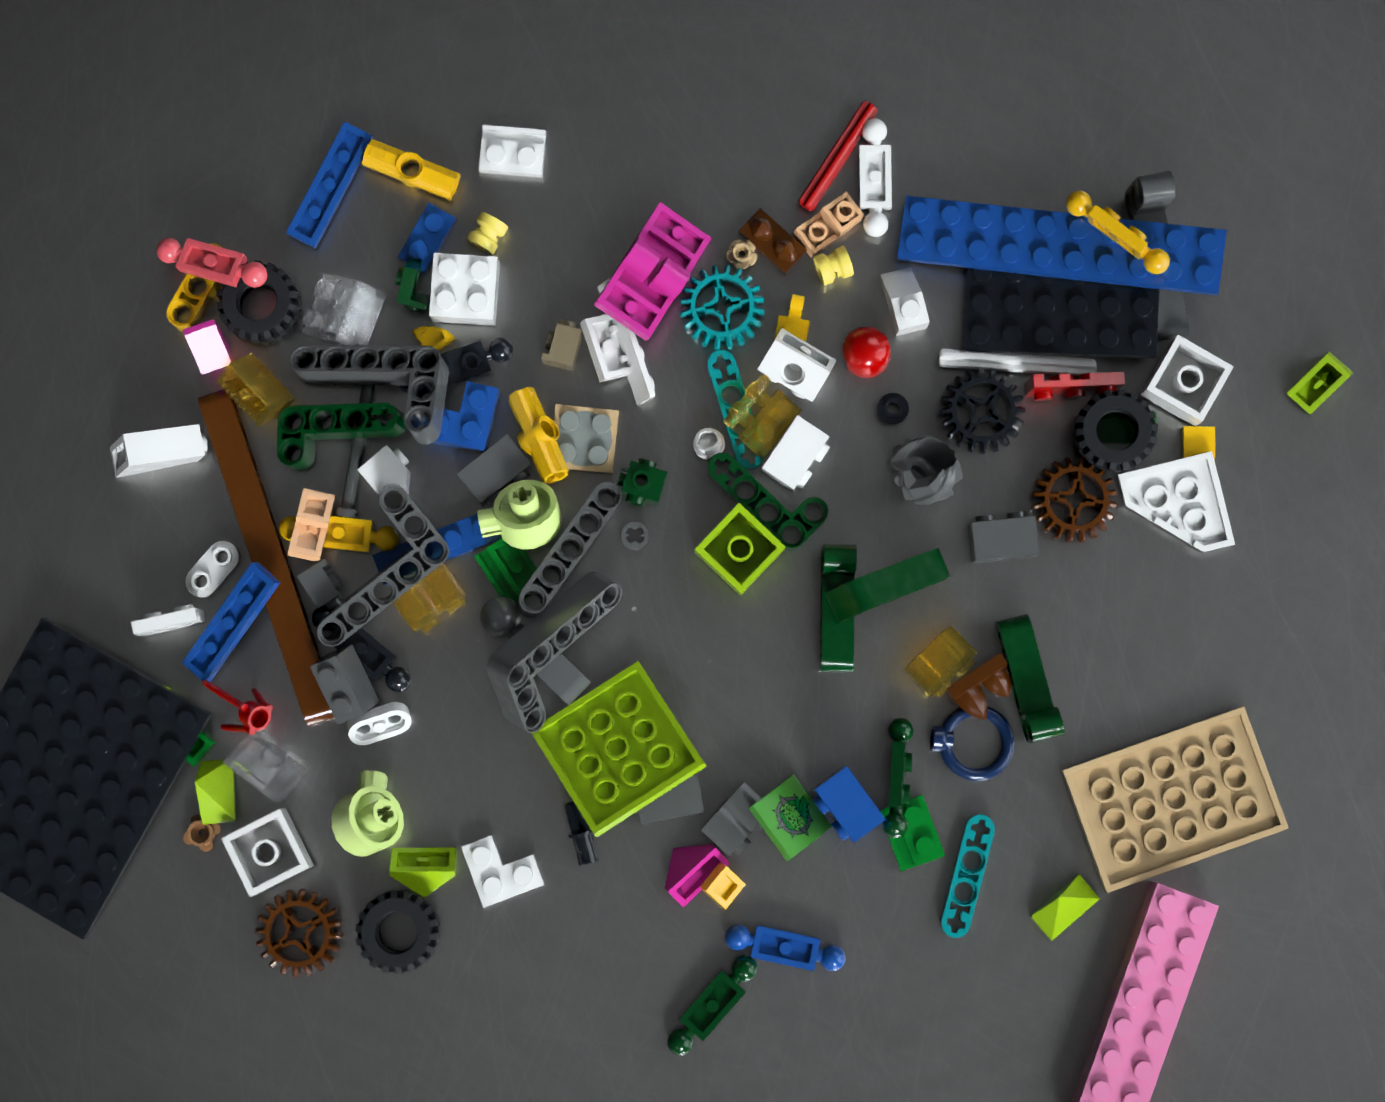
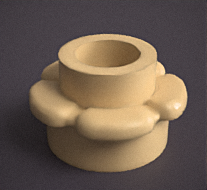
[726,239,757,270]

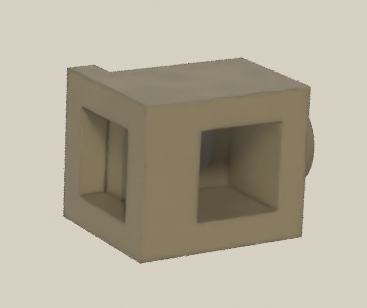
[541,319,583,371]

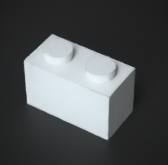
[761,415,830,493]

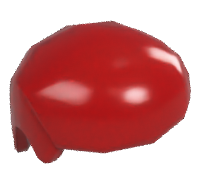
[842,327,891,378]

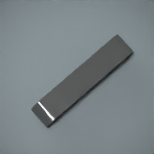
[517,482,622,618]

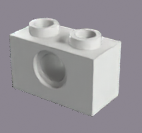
[757,328,836,402]

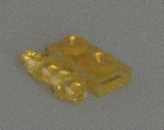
[724,374,802,458]

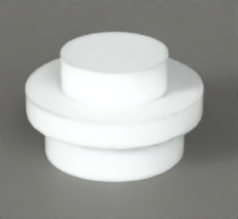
[693,428,725,459]

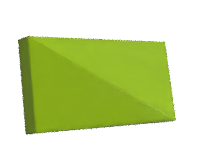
[195,758,236,825]
[389,847,457,898]
[1030,874,1100,941]

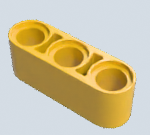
[166,243,223,332]

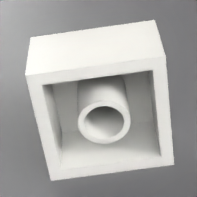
[429,253,500,326]
[1140,335,1234,426]
[221,808,314,897]

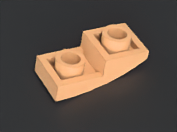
[792,191,866,258]

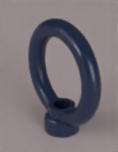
[930,706,1014,781]

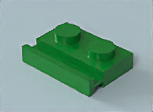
[474,538,537,603]
[879,795,945,872]

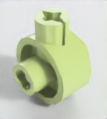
[477,479,562,549]
[331,770,404,857]

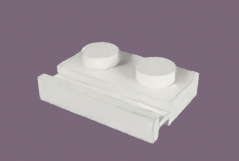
[479,125,546,178]
[131,604,206,637]

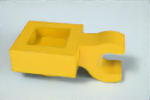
[774,294,810,342]

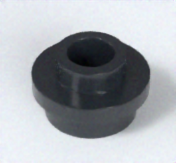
[877,393,909,425]

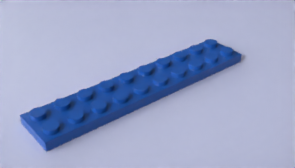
[897,196,1227,296]

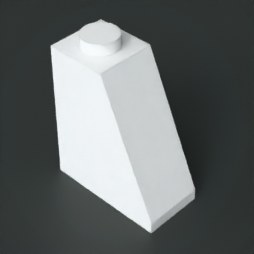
[110,424,207,478]

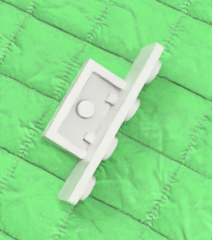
[580,277,655,405]

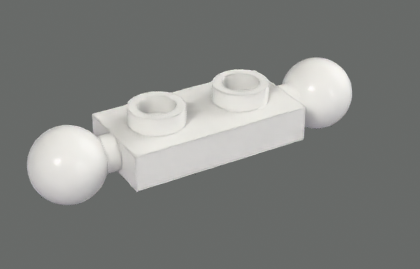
[858,118,892,237]

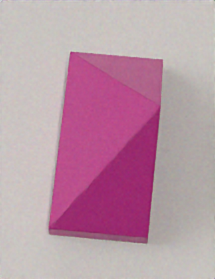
[665,844,731,907]

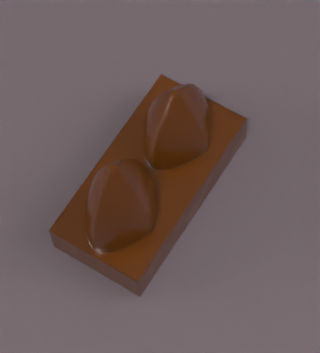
[739,208,807,275]
[947,653,1012,720]

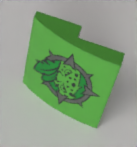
[749,774,831,861]

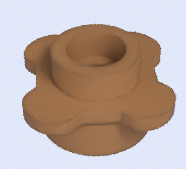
[183,814,221,852]

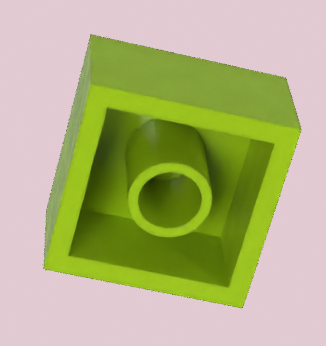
[694,503,786,596]

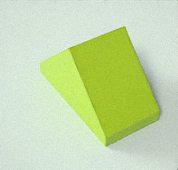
[1286,351,1353,414]

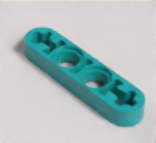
[707,350,764,470]
[940,814,995,938]

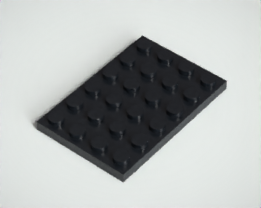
[963,268,1160,358]

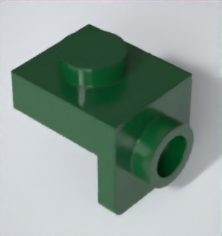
[395,258,430,312]

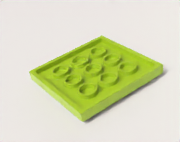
[532,661,707,838]

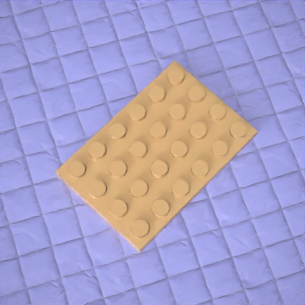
[1061,706,1289,893]

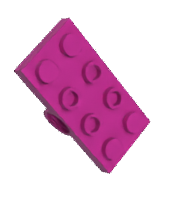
[594,202,712,341]

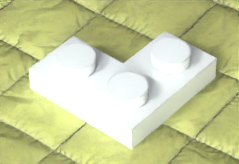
[461,835,545,908]

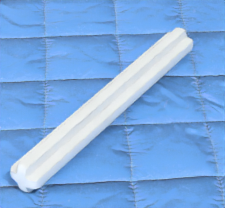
[939,349,1097,377]

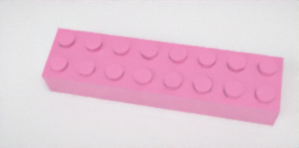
[1071,881,1219,1102]

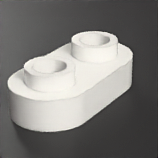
[186,541,241,598]
[347,702,411,745]

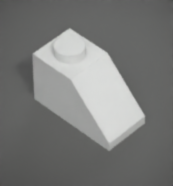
[880,267,930,336]
[357,445,411,508]

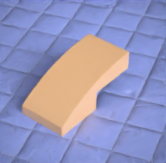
[288,488,335,562]

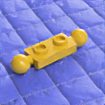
[1066,190,1170,274]
[279,516,400,553]

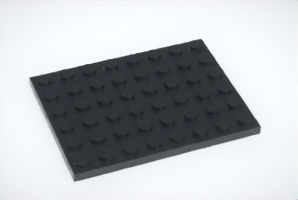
[0,618,213,940]

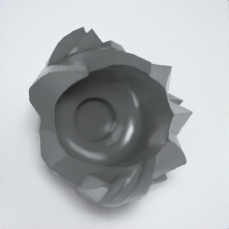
[887,436,963,505]

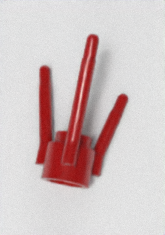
[202,680,273,736]

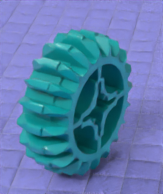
[679,265,765,351]

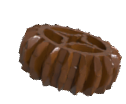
[1031,457,1118,543]
[255,888,344,977]

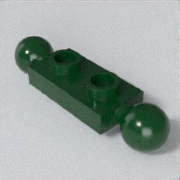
[882,718,914,838]
[667,955,758,1056]

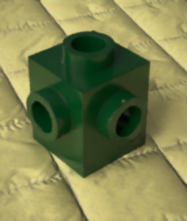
[617,458,668,507]

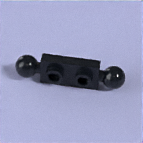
[399,337,514,394]
[312,606,411,692]

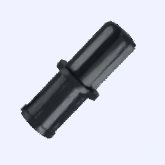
[565,801,599,866]

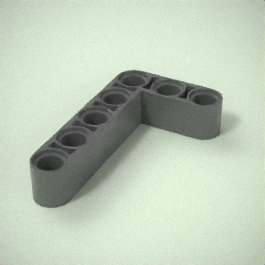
[1124,170,1190,342]
[289,345,449,445]
[317,484,449,647]
[486,571,622,733]

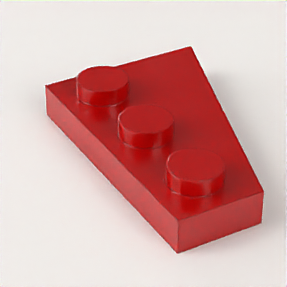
[1024,372,1125,401]

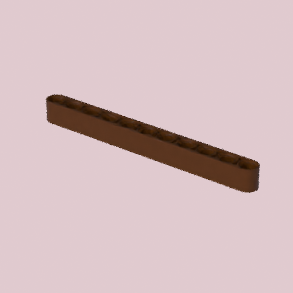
[198,387,334,727]

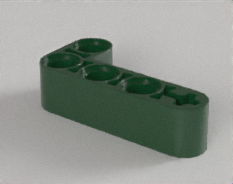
[277,403,407,471]
[708,453,829,551]
[820,544,857,672]
[825,548,951,623]
[995,614,1065,743]

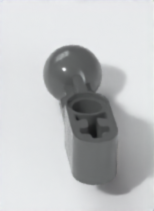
[480,596,591,705]

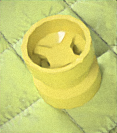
[465,212,508,255]
[813,246,854,286]

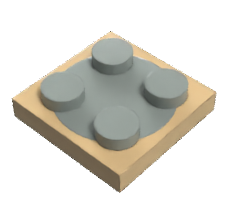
[554,404,619,475]

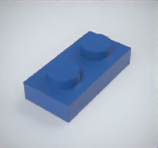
[397,203,457,274]

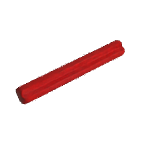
[798,101,878,211]

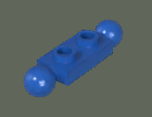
[725,924,846,971]

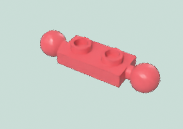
[156,238,267,288]

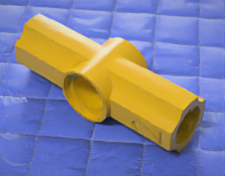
[362,139,461,201]
[508,387,569,484]

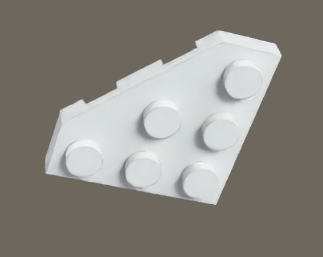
[1117,451,1235,552]

